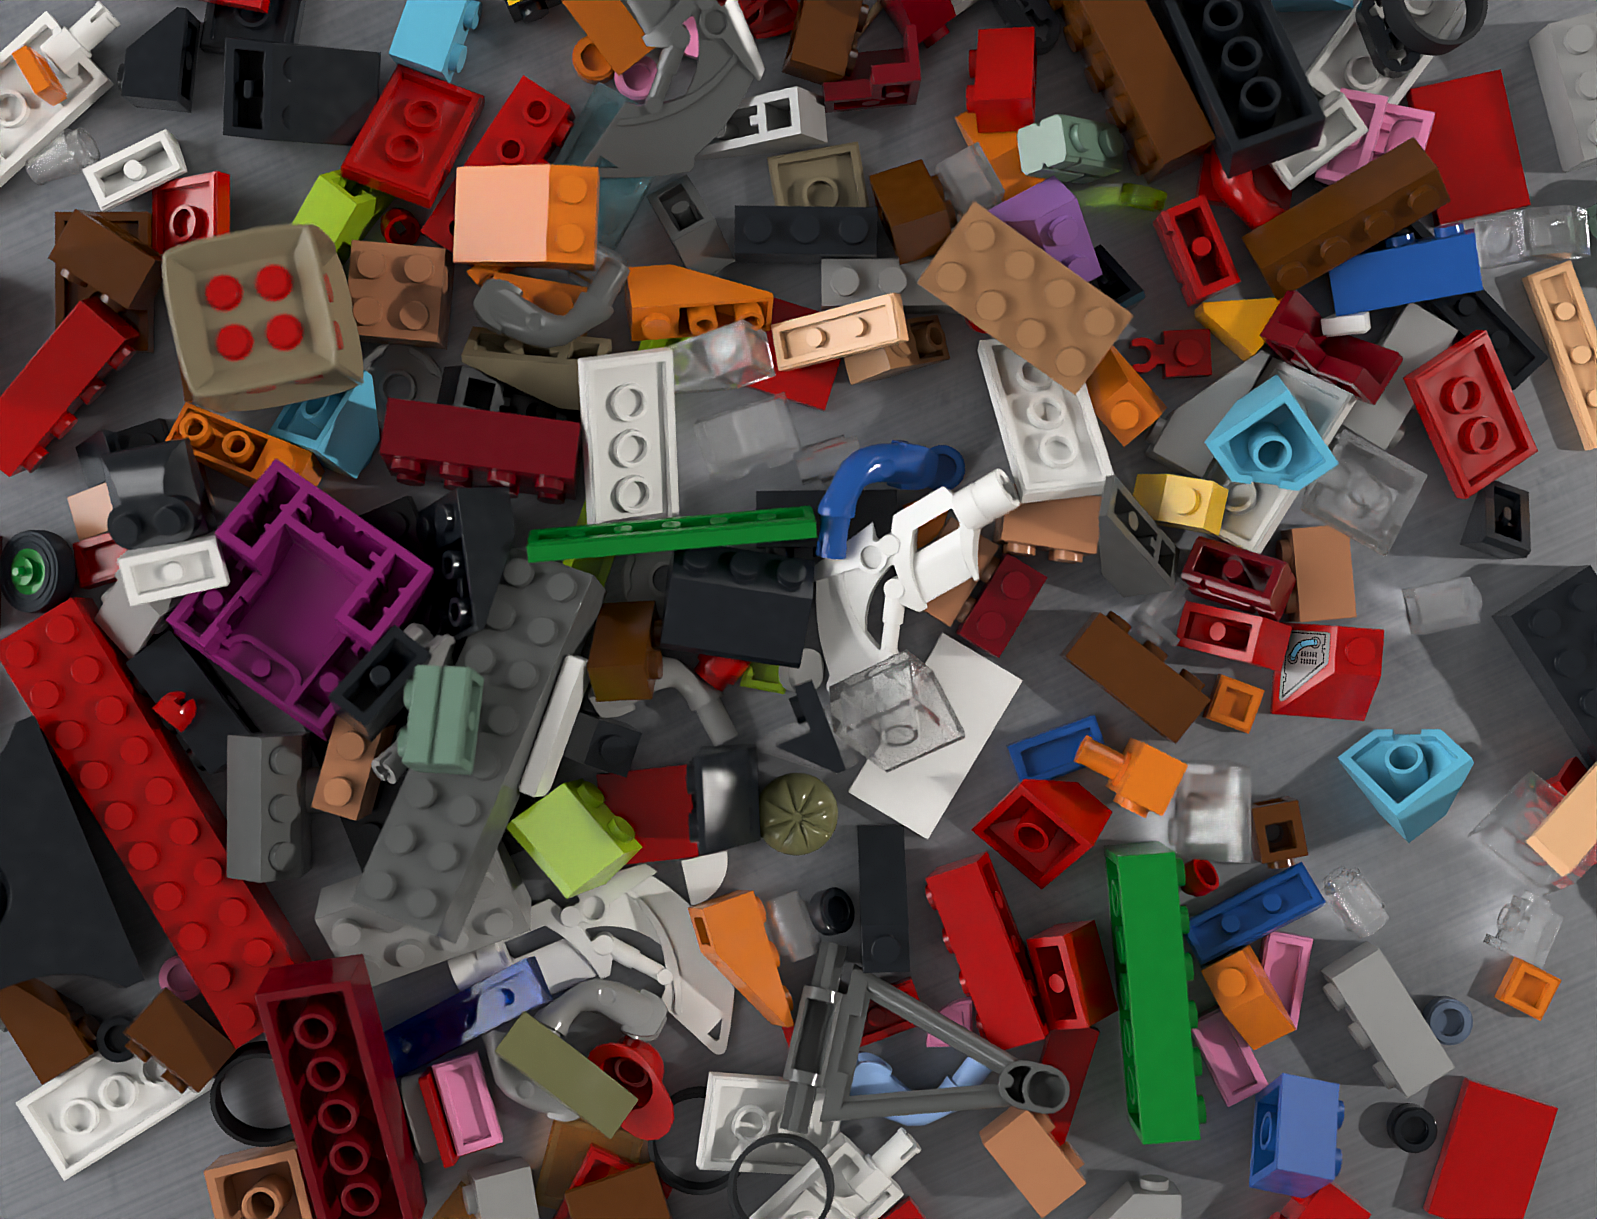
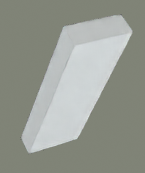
[519,655,590,797]

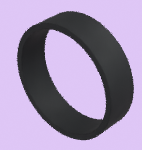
[1382,0,1488,56]
[210,1041,294,1147]
[648,1086,742,1195]
[727,1133,835,1219]

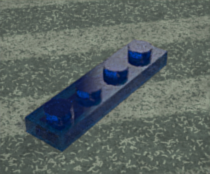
[384,956,553,1078]

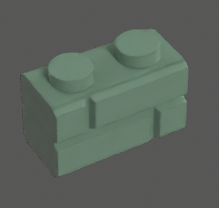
[1017,114,1124,185]
[397,665,484,775]

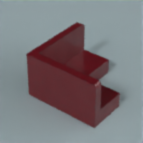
[822,24,921,113]
[1259,290,1403,406]

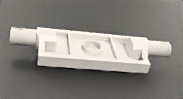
[0,1,121,188]
[749,1127,921,1219]

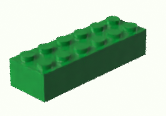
[1104,841,1207,1145]

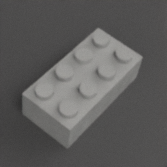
[315,838,532,987]

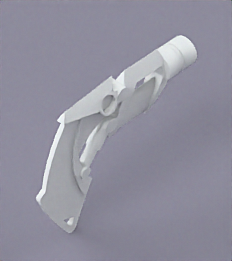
[814,469,1020,749]
[447,863,735,1055]

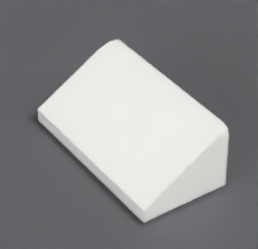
[1268,90,1369,190]
[82,129,187,212]

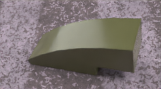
[495,1011,639,1140]

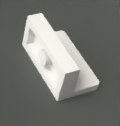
[118,531,230,606]

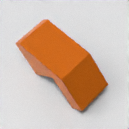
[954,110,1046,202]

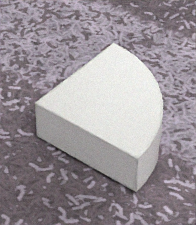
[1321,311,1371,337]
[681,849,728,906]

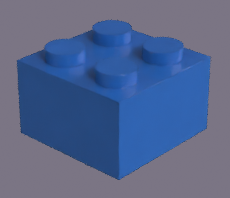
[1249,1073,1345,1198]

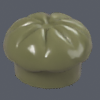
[759,773,838,856]

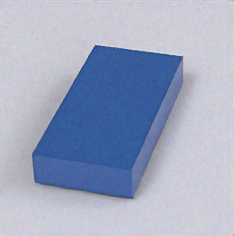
[1006,714,1105,783]

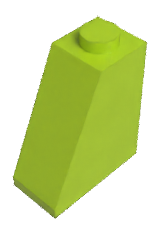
[292,169,395,266]

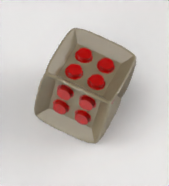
[163,224,364,413]

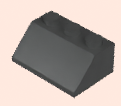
[227,731,312,883]

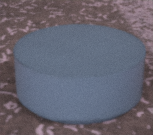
[1422,996,1473,1045]

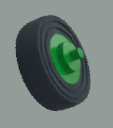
[0,530,76,614]

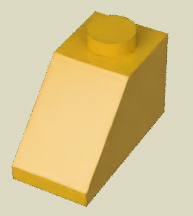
[1133,474,1229,536]

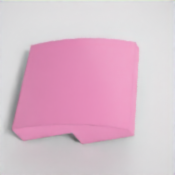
[1315,88,1435,186]

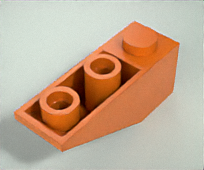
[625,264,774,341]
[165,402,325,488]
[688,890,794,1027]

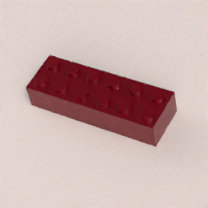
[255,953,428,1219]

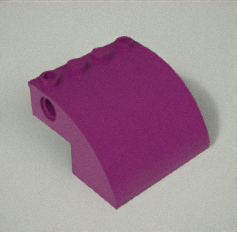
[166,459,433,742]

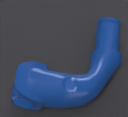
[816,440,938,560]

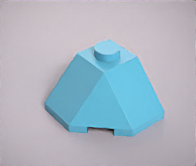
[267,370,380,479]
[1205,374,1339,491]
[1338,729,1474,843]

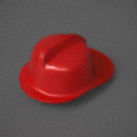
[587,1035,674,1141]

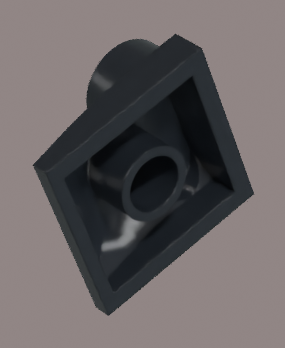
[100,437,218,550]

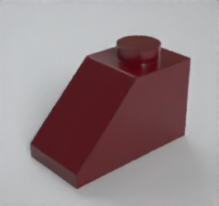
[880,0,957,49]

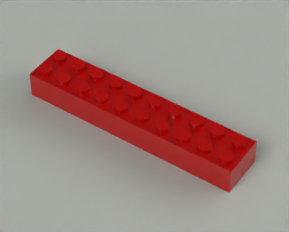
[0,597,312,1049]

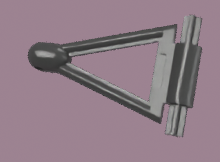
[779,941,1070,1134]

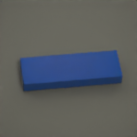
[1183,862,1326,968]

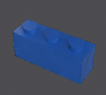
[1329,223,1483,317]

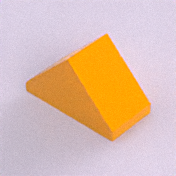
[1194,298,1282,361]

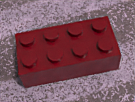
[379,397,583,505]

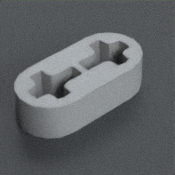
[401,1072,441,1163]

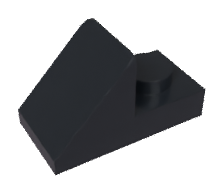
[75,418,169,489]
[775,679,846,773]

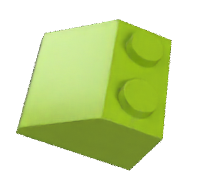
[506,778,642,899]

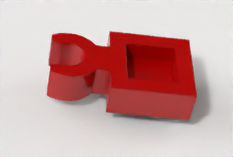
[1129,329,1212,379]

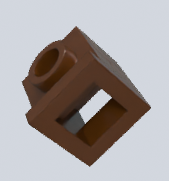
[1242,796,1308,869]

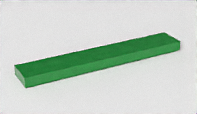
[527,506,817,563]

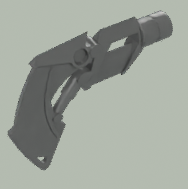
[582,0,765,178]

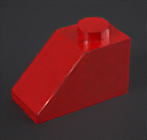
[1174,600,1292,672]

